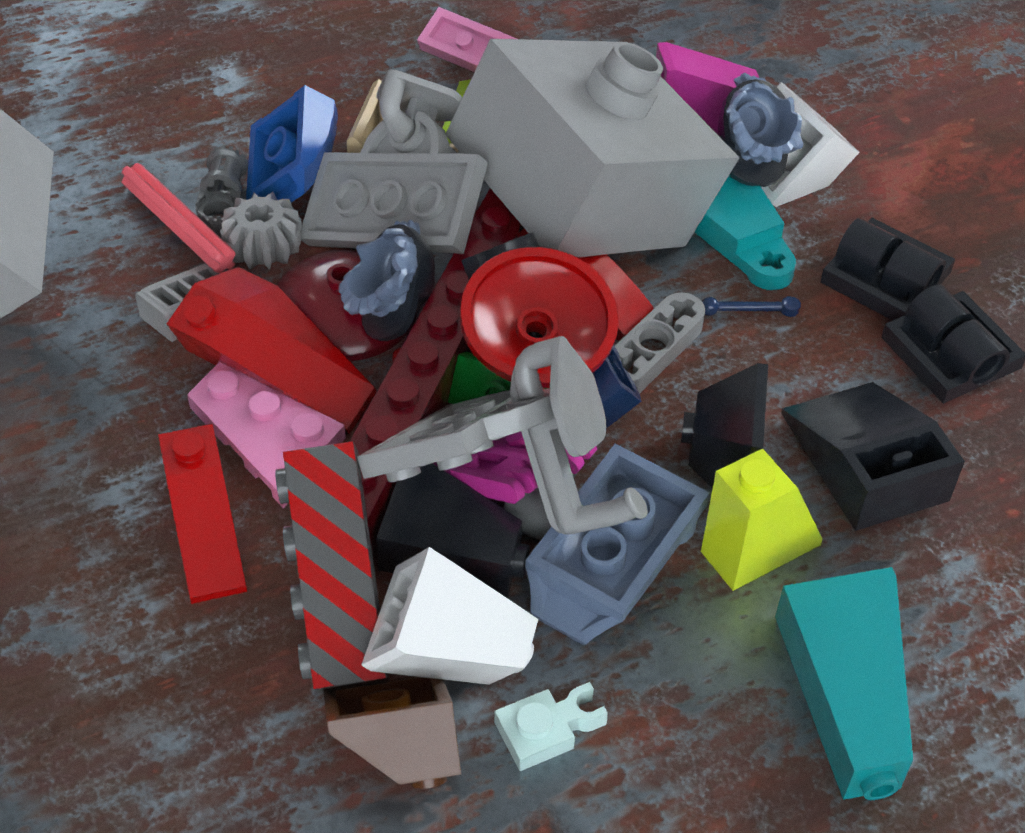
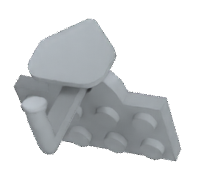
[300,69,488,254]
[357,336,648,534]

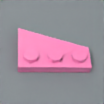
[187,362,346,509]

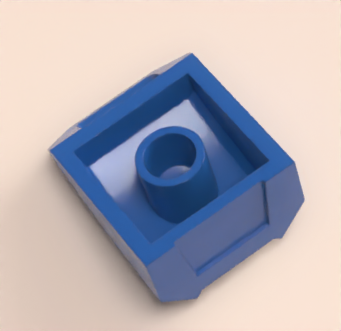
[246,85,338,203]

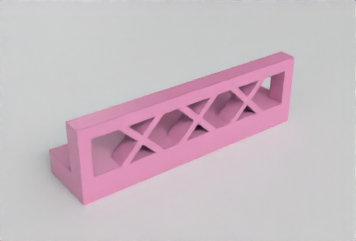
[417,7,517,72]

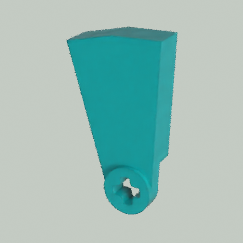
[695,175,796,290]

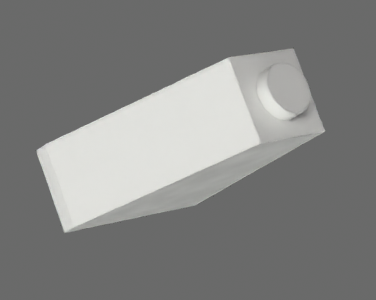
[361,547,538,685]

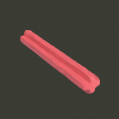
[122,163,236,273]

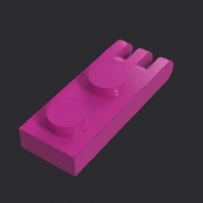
[433,447,538,504]

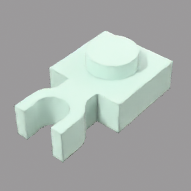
[494,682,608,771]

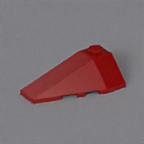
[166,267,377,434]

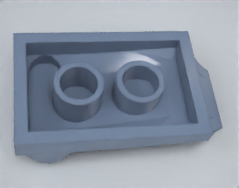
[525,443,710,645]

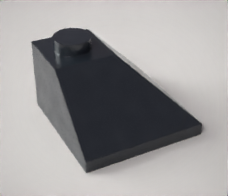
[681,363,768,489]

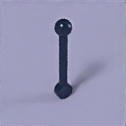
[702,296,801,317]

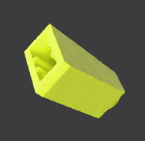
[701,448,823,591]

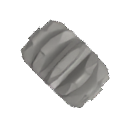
[220,192,302,270]

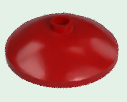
[460,247,619,388]

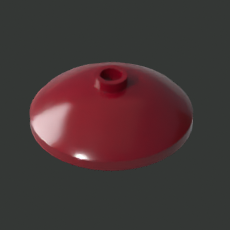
[276,249,417,362]

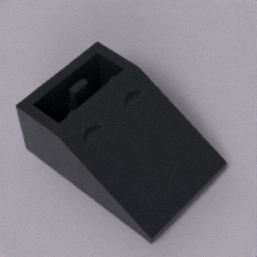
[781,382,965,531]

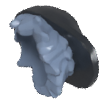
[718,73,804,187]
[339,220,435,341]

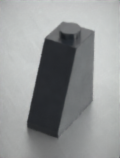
[376,463,530,598]

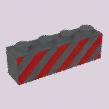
[275,441,390,690]

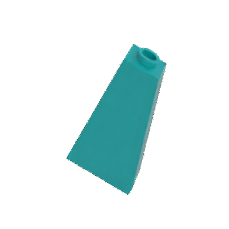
[775,567,913,800]

